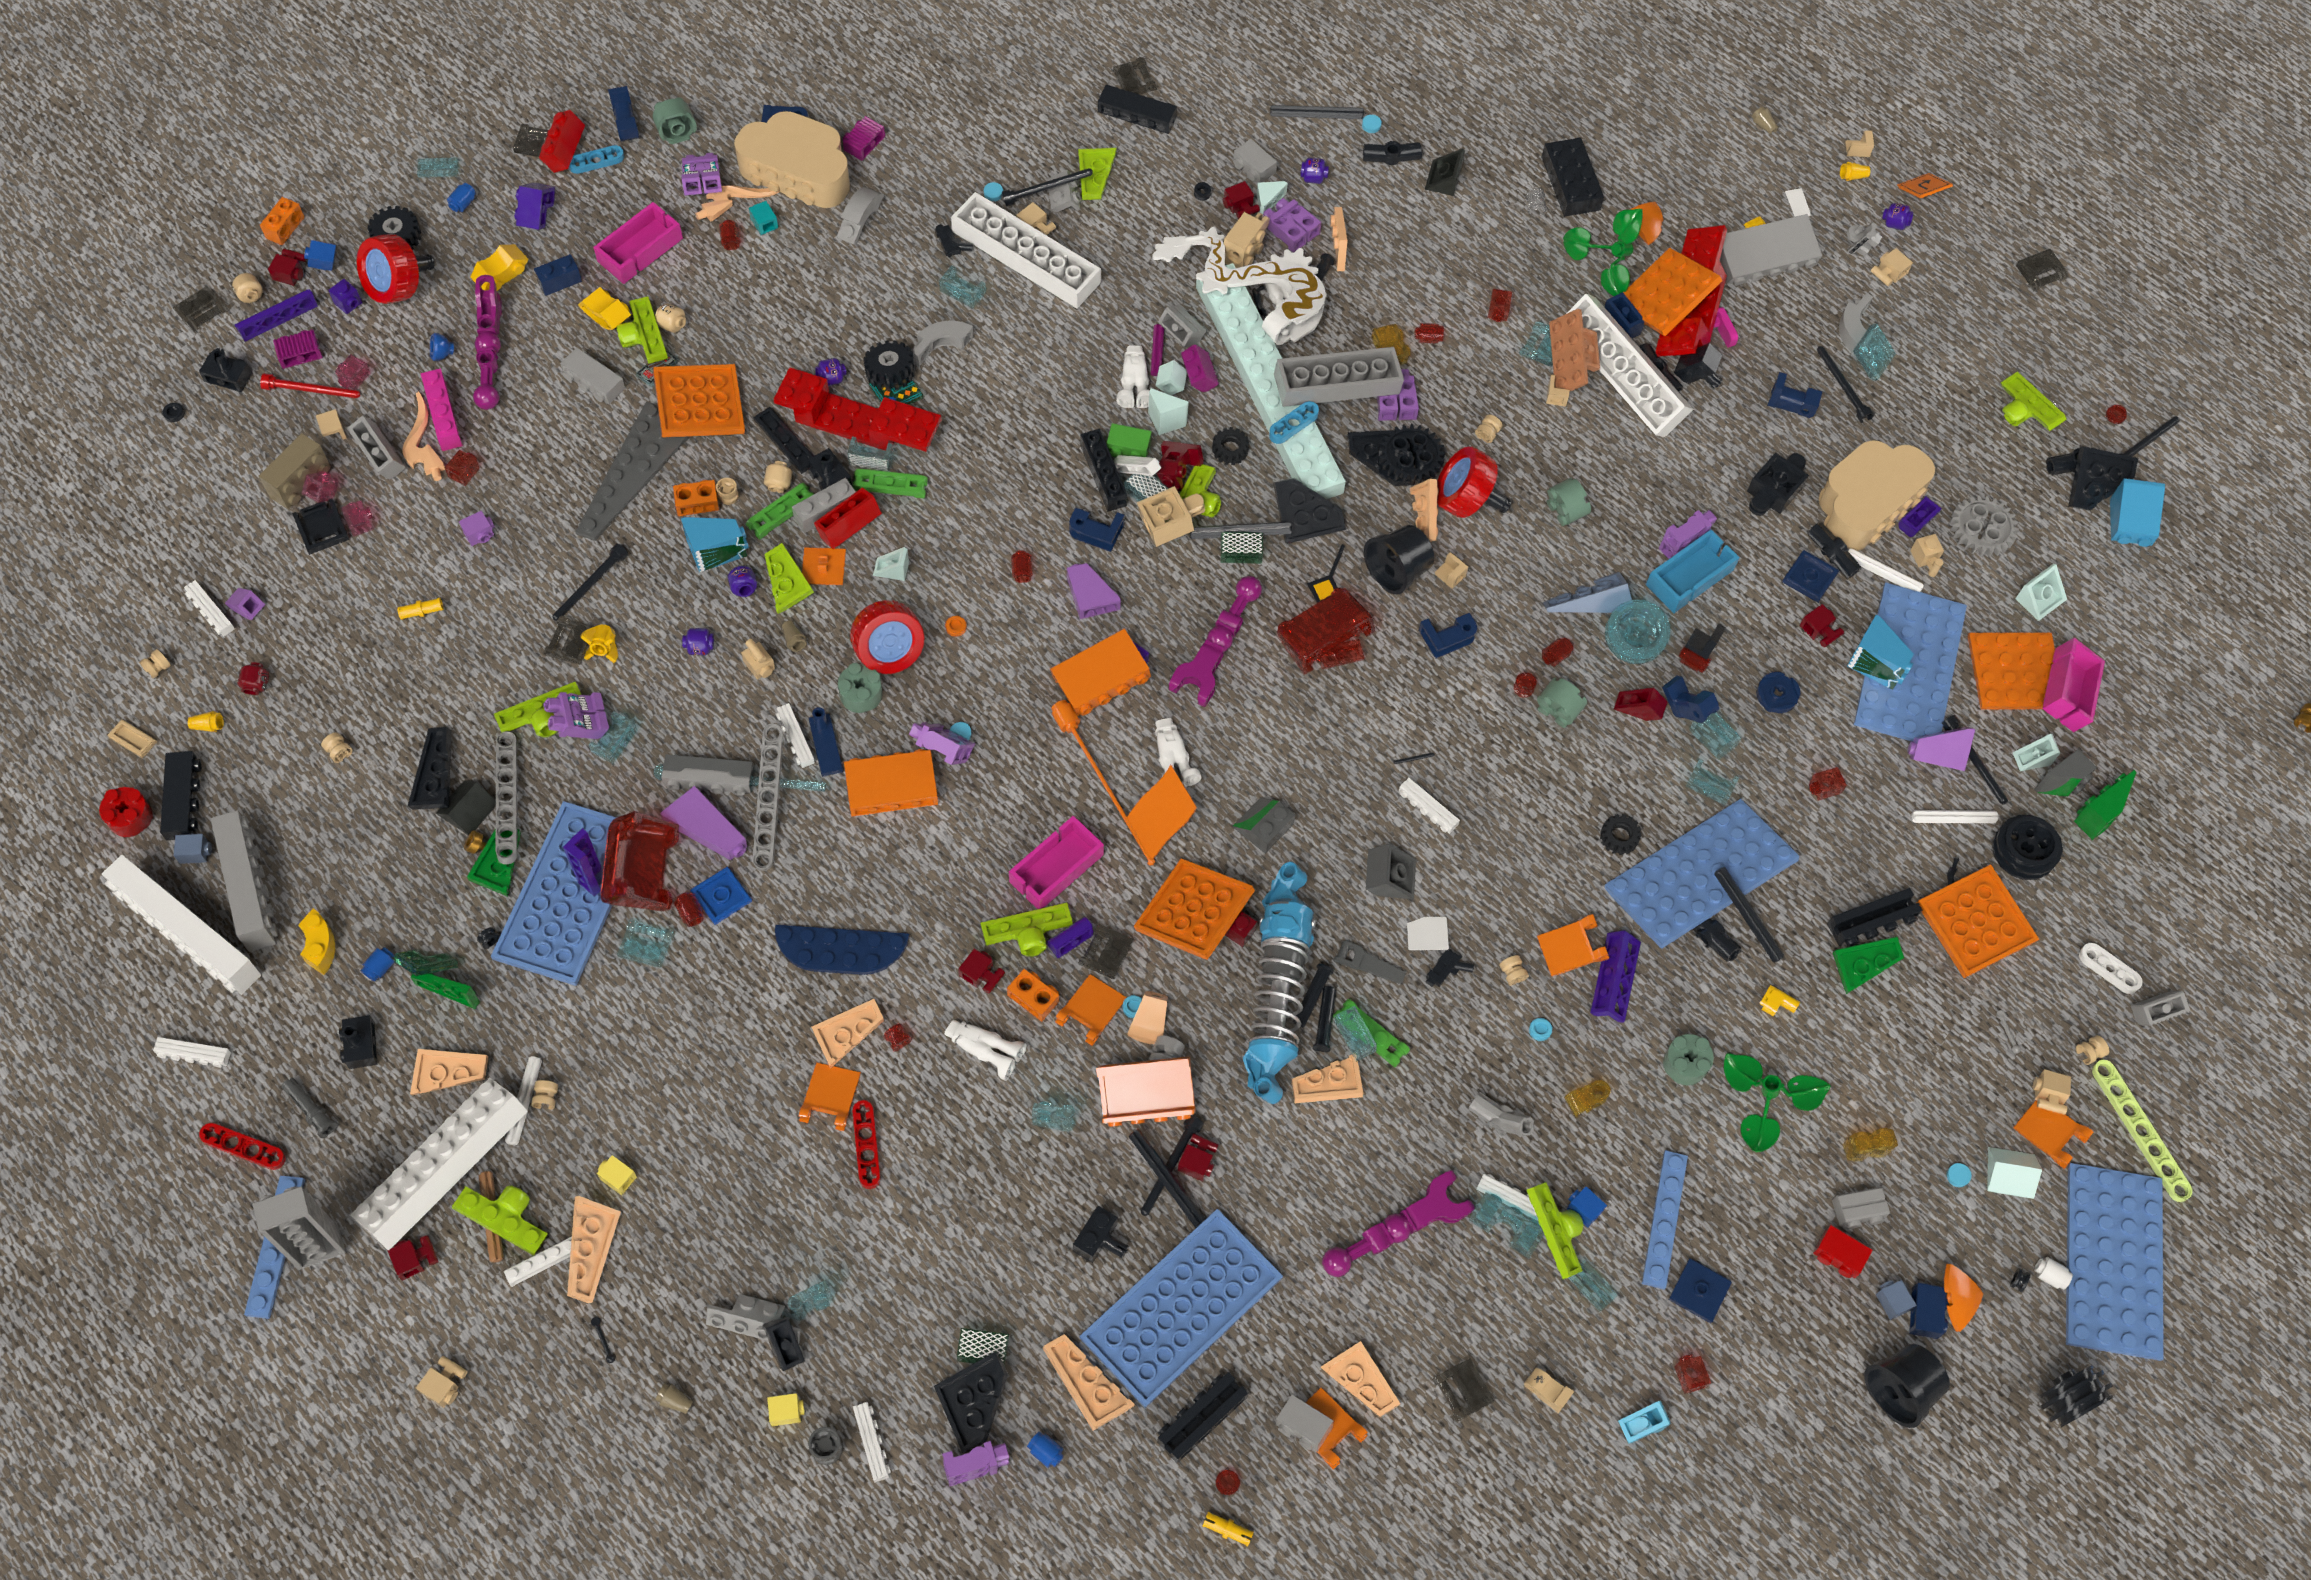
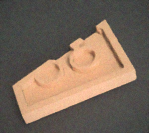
[1330,207,1347,271]
[1410,479,1438,542]
[812,999,884,1068]
[410,1049,489,1095]
[1291,1053,1363,1103]
[1321,1341,1400,1417]

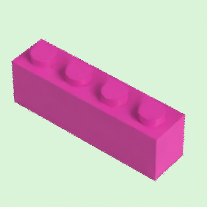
[420,368,463,451]

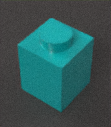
[749,201,778,235]

